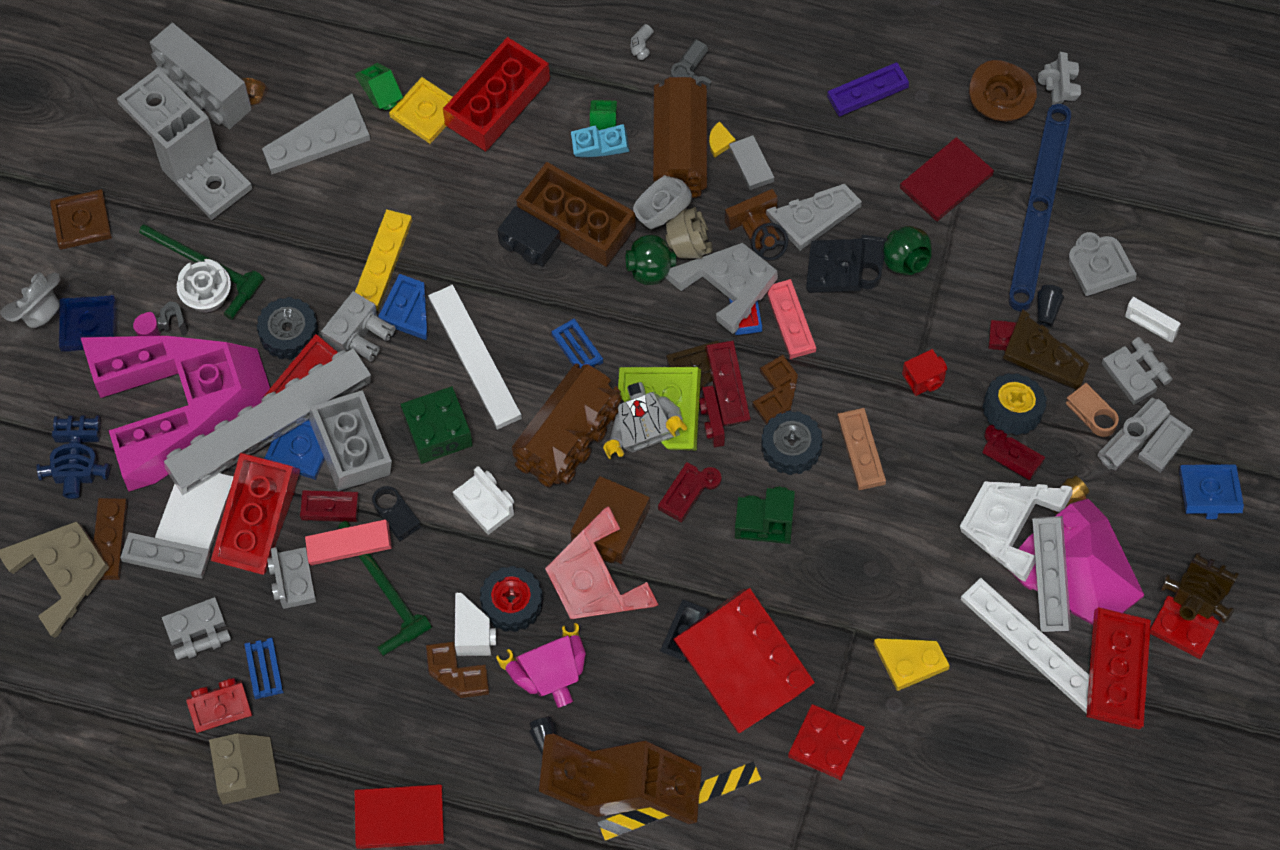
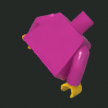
[496,623,586,708]

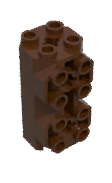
[653,77,707,198]
[512,364,622,487]

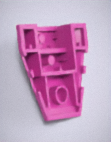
[1010,499,1144,625]

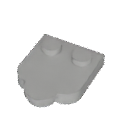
[1069,232,1137,296]

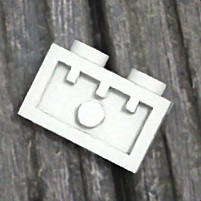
[453,466,514,535]

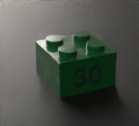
[400,386,473,464]

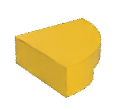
[709,122,736,158]

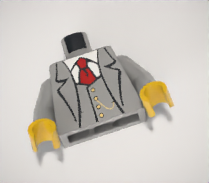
[603,382,687,459]

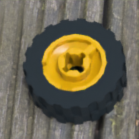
[983,373,1047,435]

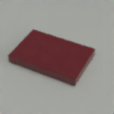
[900,137,994,222]

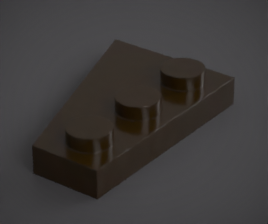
[1002,309,1090,390]

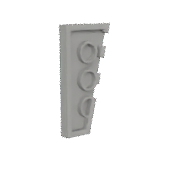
[262,94,370,174]

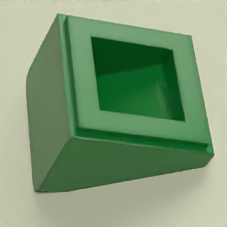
[590,100,617,130]

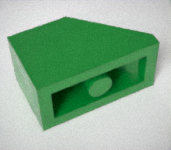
[355,63,403,110]

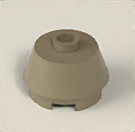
[666,207,713,259]

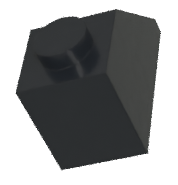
[660,600,710,662]

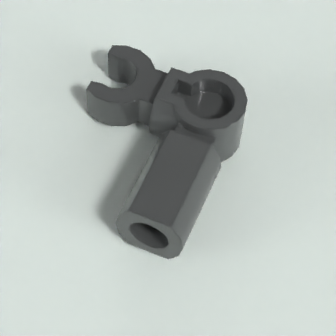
[670,39,711,89]

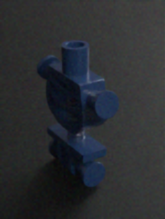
[36,415,110,499]

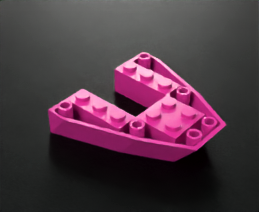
[81,336,270,491]

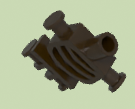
[1161,552,1239,623]

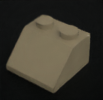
[209,733,280,805]

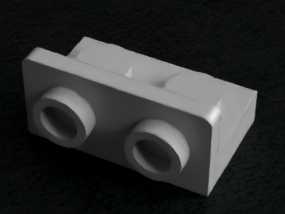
[267,547,316,609]

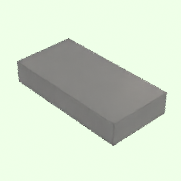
[729,135,774,190]
[1138,415,1193,473]

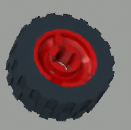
[480,566,543,632]

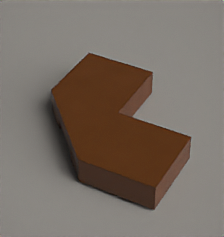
[752,355,798,425]
[426,642,489,698]

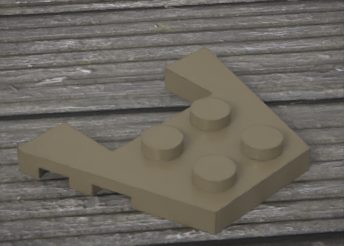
[0,522,109,638]

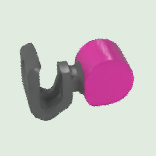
[133,301,188,336]

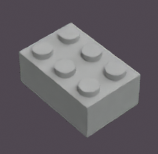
[309,390,392,491]

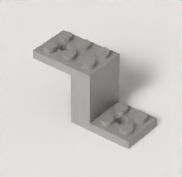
[117,68,252,220]

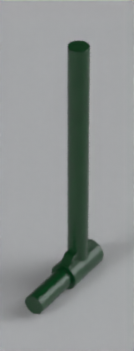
[139,224,264,320]
[338,521,432,656]

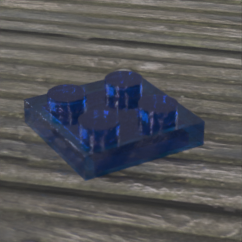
[59,295,116,351]

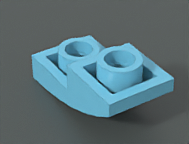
[571,124,629,157]

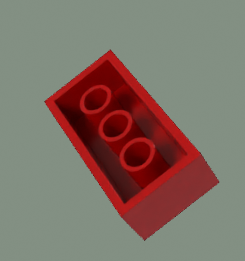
[443,37,550,152]

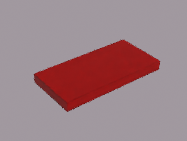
[1086,607,1151,729]

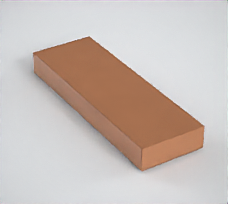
[837,408,886,490]

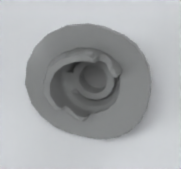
[0,272,60,328]

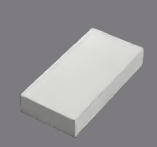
[1125,297,1181,342]

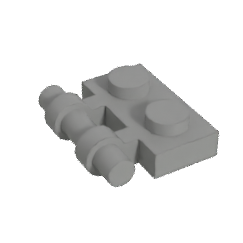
[1102,337,1173,405]
[162,597,231,660]

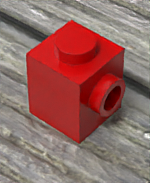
[902,349,947,396]

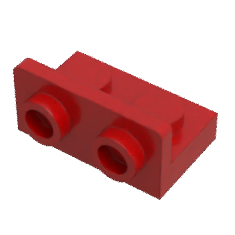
[1150,596,1219,659]
[186,678,252,733]

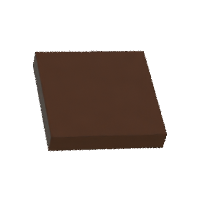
[50,189,112,250]

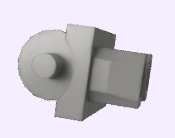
[1038,52,1081,105]

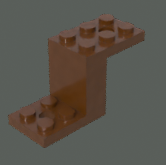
[539,734,702,824]

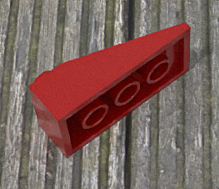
[211,453,300,575]

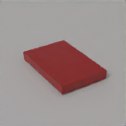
[354,785,444,849]

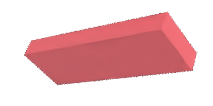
[766,279,816,359]
[305,520,392,566]

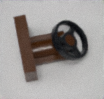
[725,189,788,260]

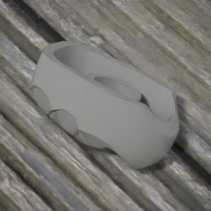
[633,176,692,229]

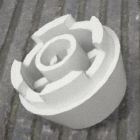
[177,259,231,313]

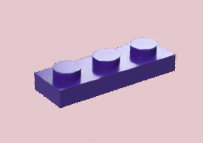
[827,62,909,117]

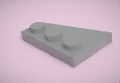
[766,184,862,251]

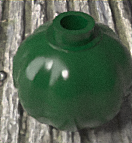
[883,226,932,275]
[625,235,676,285]

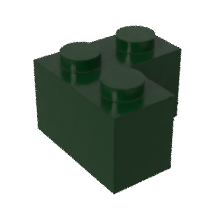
[735,487,795,544]

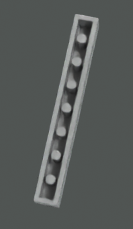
[164,348,371,496]

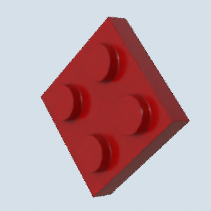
[788,704,865,780]

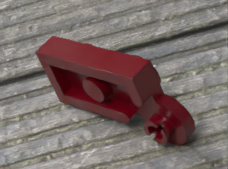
[982,425,1045,480]
[658,462,721,523]

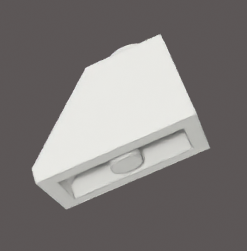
[455,593,496,656]

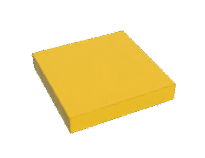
[389,77,453,144]

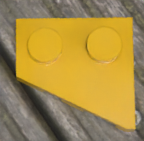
[874,638,950,691]

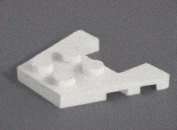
[960,482,1073,581]

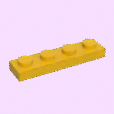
[355,209,412,311]

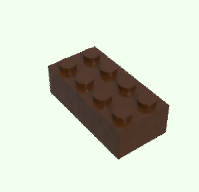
[516,161,636,267]

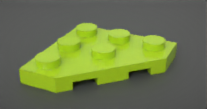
[618,367,701,451]

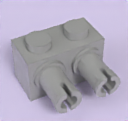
[321,291,395,362]

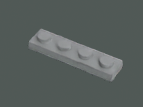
[1032,516,1071,632]

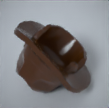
[969,60,1037,121]

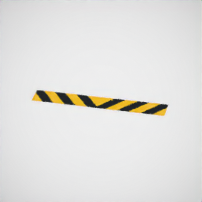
[598,762,761,840]

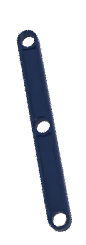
[1009,104,1071,311]

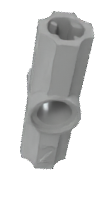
[1098,398,1170,471]

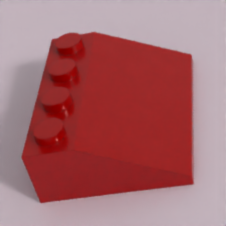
[673,588,815,733]

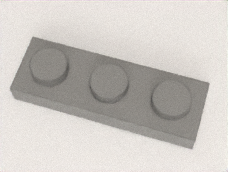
[120,532,211,579]

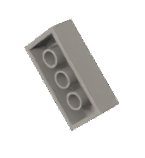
[150,22,252,130]

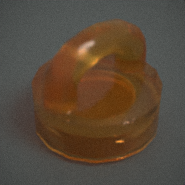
[241,78,266,105]

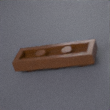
[94,498,128,580]

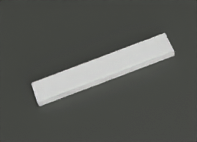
[428,285,522,430]
[961,578,1089,713]

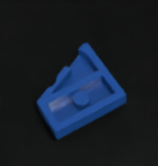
[378,274,427,340]

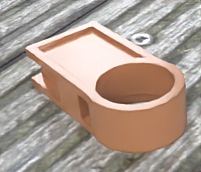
[1065,383,1119,437]

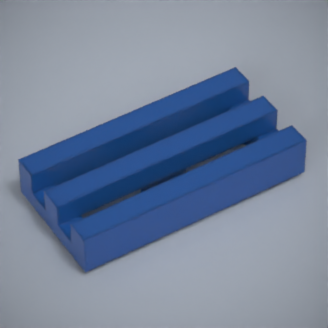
[551,319,603,368]
[244,638,283,699]

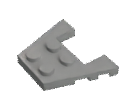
[666,243,778,334]

